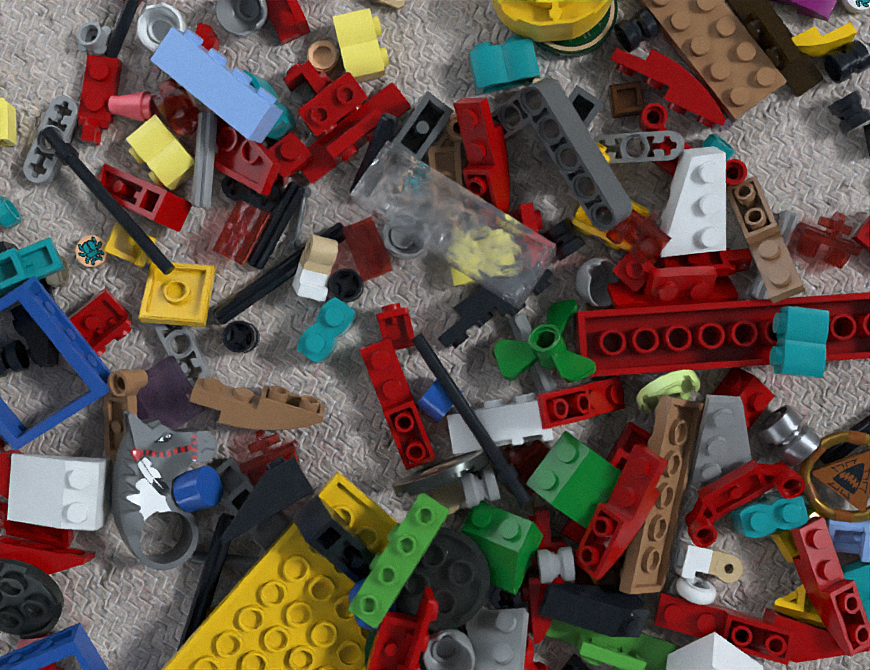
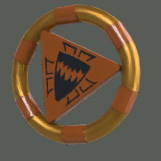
[799,430,870,523]

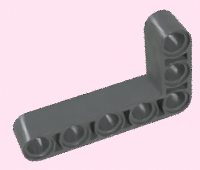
[491,78,632,231]

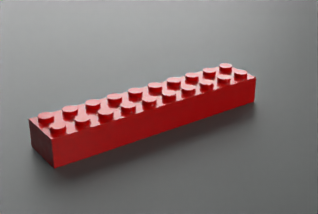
[573,292,870,377]

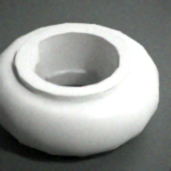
[676,575,717,605]

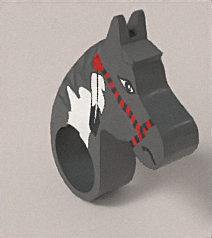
[111,410,217,570]

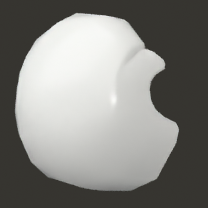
[137,2,186,52]

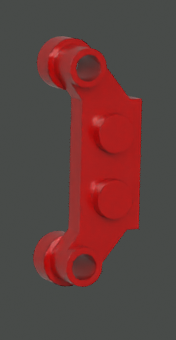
[639,103,747,187]
[684,459,805,548]

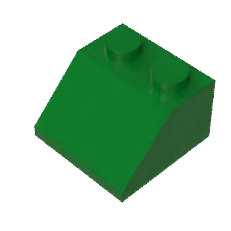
[526,431,621,529]
[461,501,544,595]

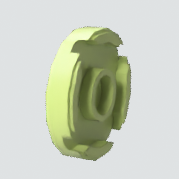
[636,370,701,414]

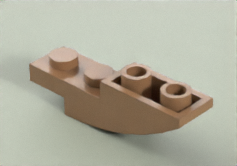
[726,175,805,303]
[189,377,325,430]

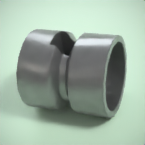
[756,405,821,466]

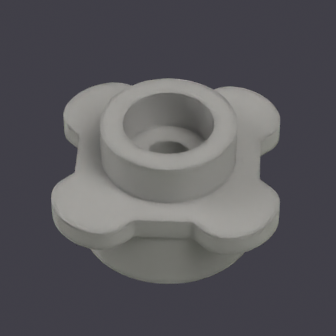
[78,22,112,55]

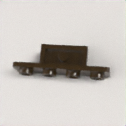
[725,0,824,97]

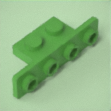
[348,493,450,628]
[545,619,676,670]

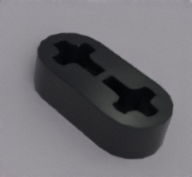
[222,175,282,213]

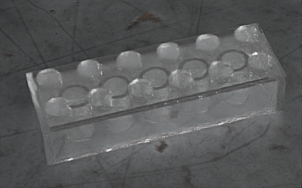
[350,140,556,309]

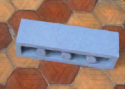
[150,27,284,143]

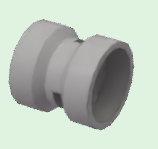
[461,467,501,507]
[537,546,575,584]

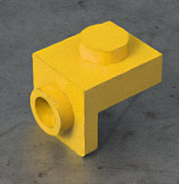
[103,221,158,268]

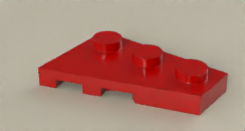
[193,110,281,196]

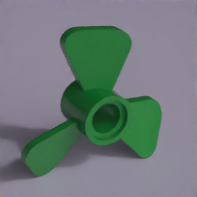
[494,299,596,383]

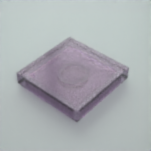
[137,355,206,429]

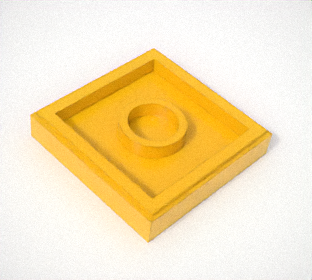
[138,261,216,328]

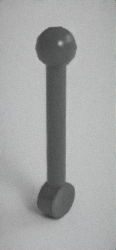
[289,186,311,251]

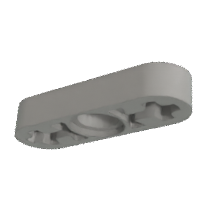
[23,96,79,186]
[593,130,685,164]
[152,323,211,387]

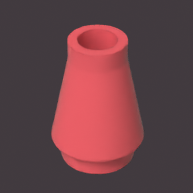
[108,91,160,123]

